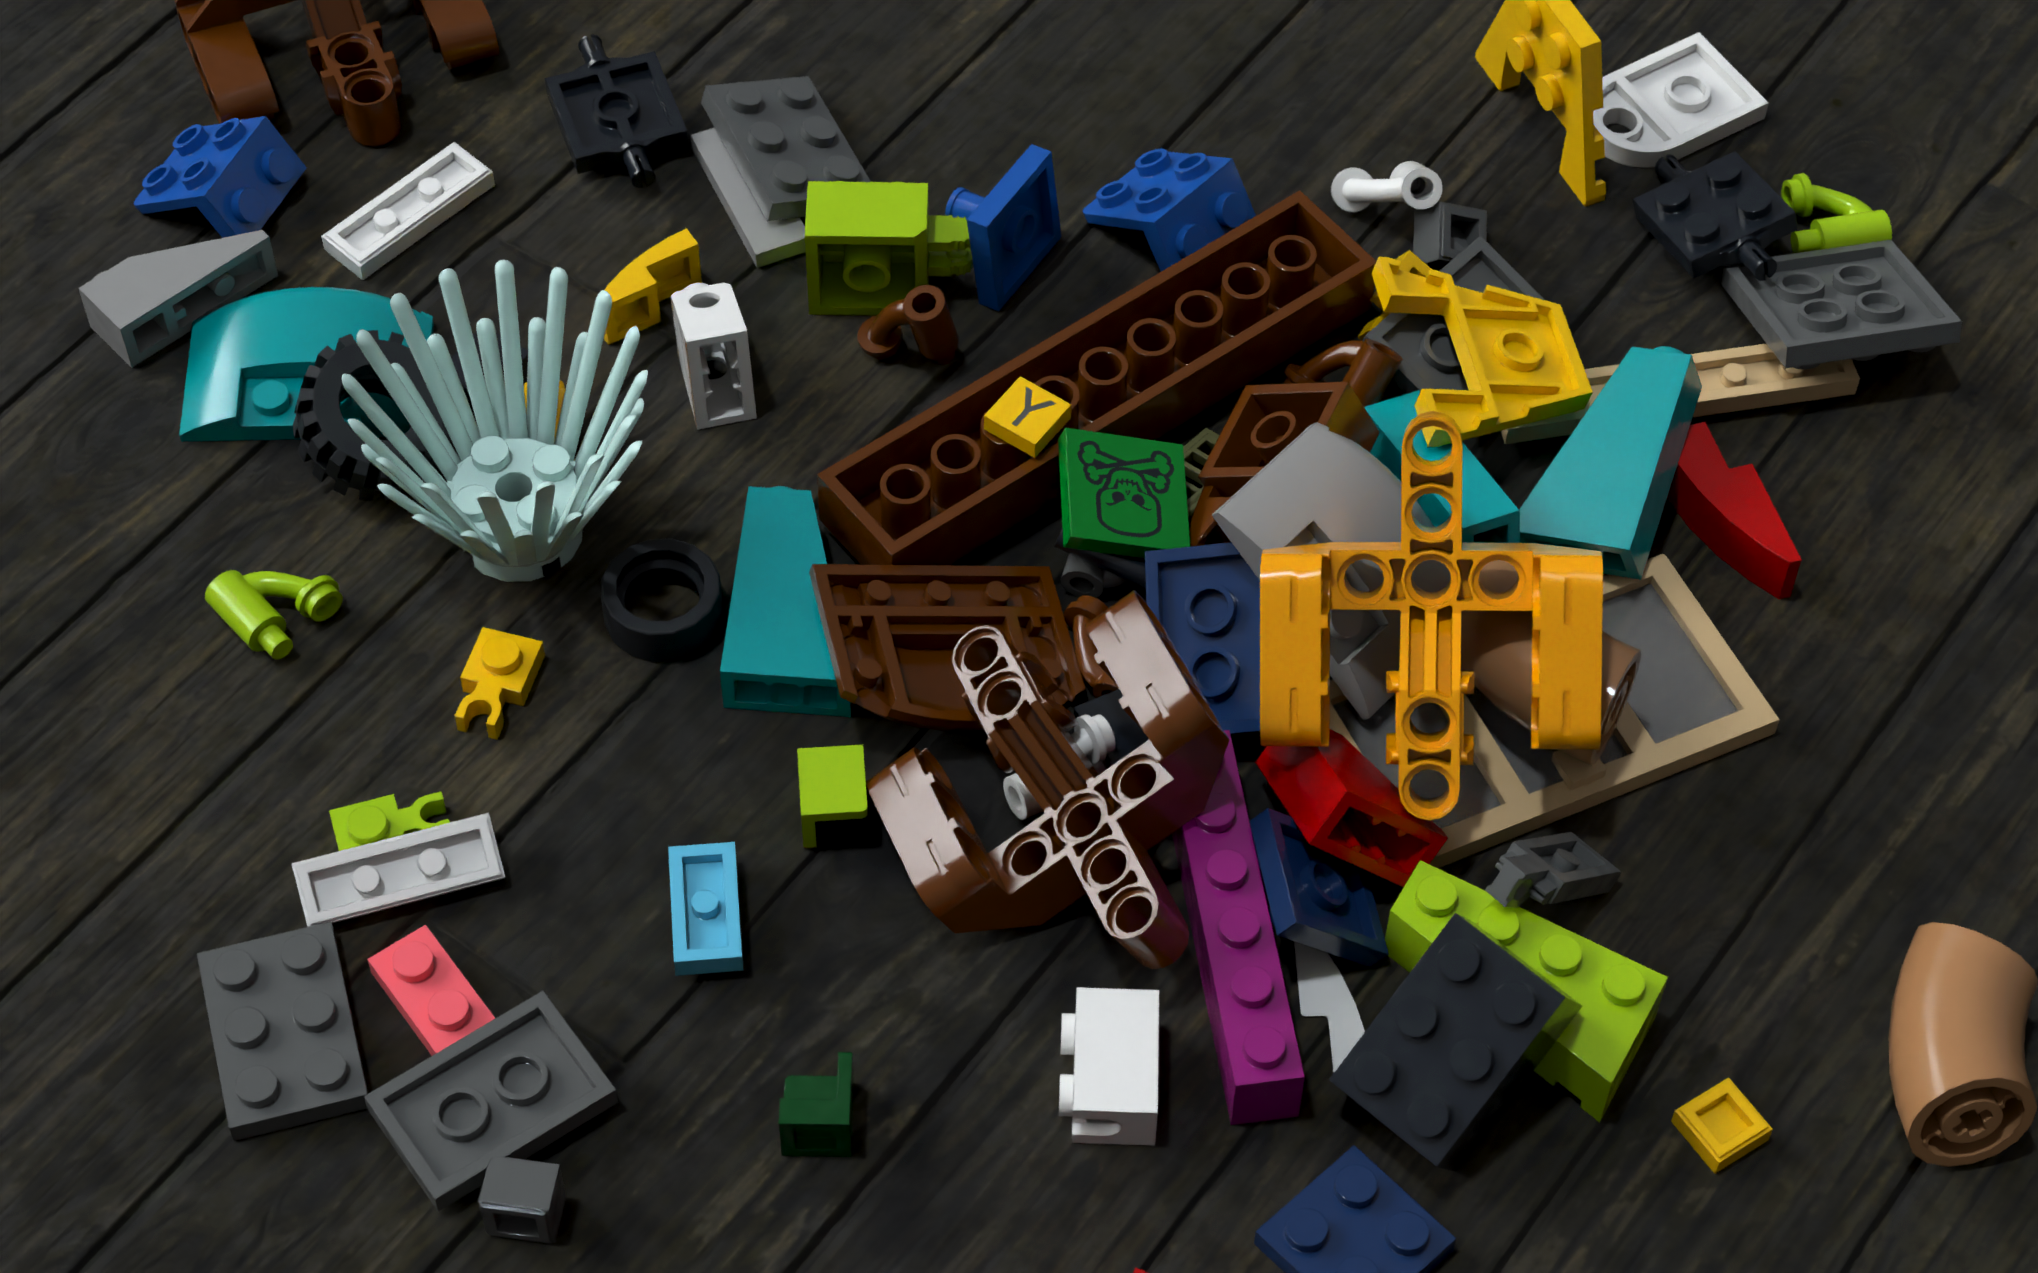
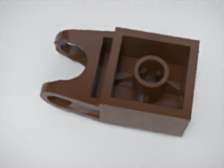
[1189,382,1380,547]

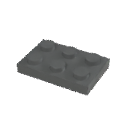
[701,76,871,221]
[1362,235,1545,394]
[197,922,368,1141]
[364,991,618,1212]

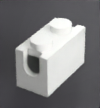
[1059,987,1159,1146]

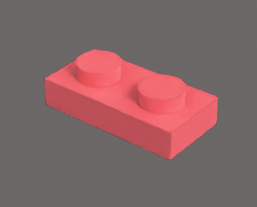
[367,925,495,1056]

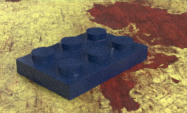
[1145,542,1260,738]

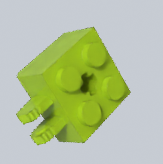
[805,181,973,316]

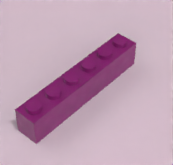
[1172,730,1305,1125]

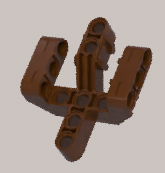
[174,0,499,146]
[866,590,1230,969]

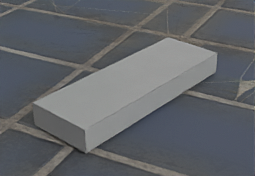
[691,127,805,268]

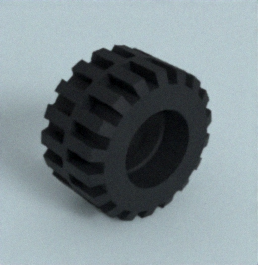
[293,330,450,501]

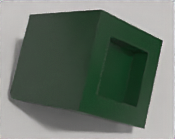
[779,1052,854,1157]

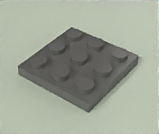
[1722,240,1962,369]

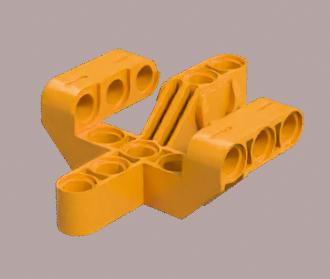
[1260,411,1603,820]

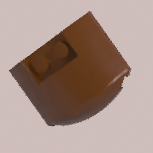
[809,564,1085,731]

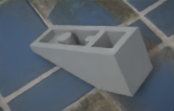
[78,230,278,368]

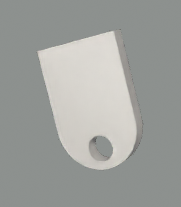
[1593,32,1769,168]

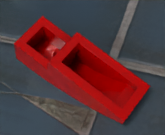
[1667,422,1802,599]

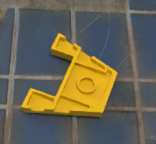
[1475,0,1606,207]
[1372,257,1593,447]

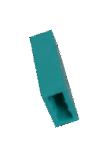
[1519,346,1702,580]
[1364,390,1520,543]
[720,486,853,717]

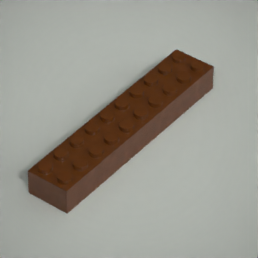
[817,190,1376,565]

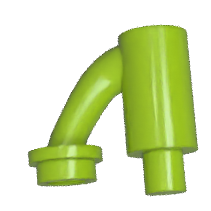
[1781,173,1892,253]
[205,570,343,660]

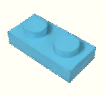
[668,842,743,976]

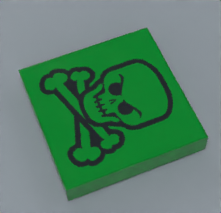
[1058,428,1190,558]

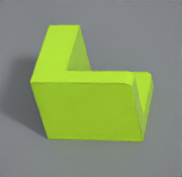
[797,744,868,848]

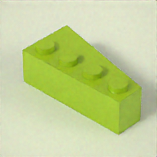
[1385,860,1668,1123]

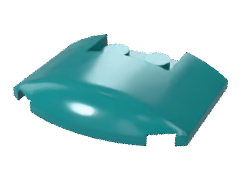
[179,287,434,442]

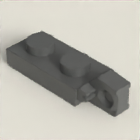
[1485,832,1621,908]

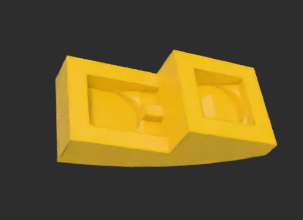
[604,228,702,345]

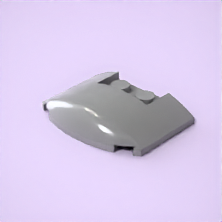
[1212,422,1451,720]

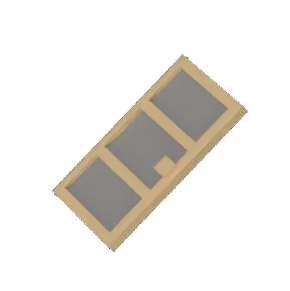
[1330,554,1780,868]

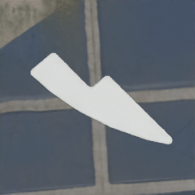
[1294,941,1365,1073]

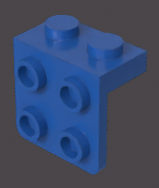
[134,116,307,238]
[1083,149,1256,271]

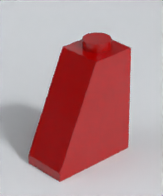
[1255,729,1448,887]

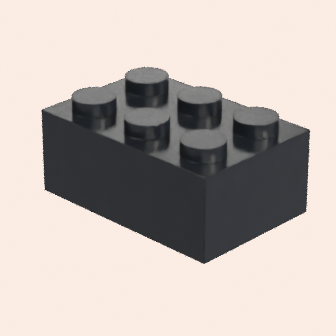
[1329,912,1582,1172]

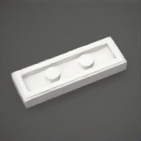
[321,142,495,280]
[291,813,505,927]

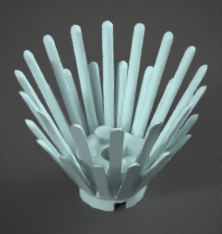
[342,259,648,582]

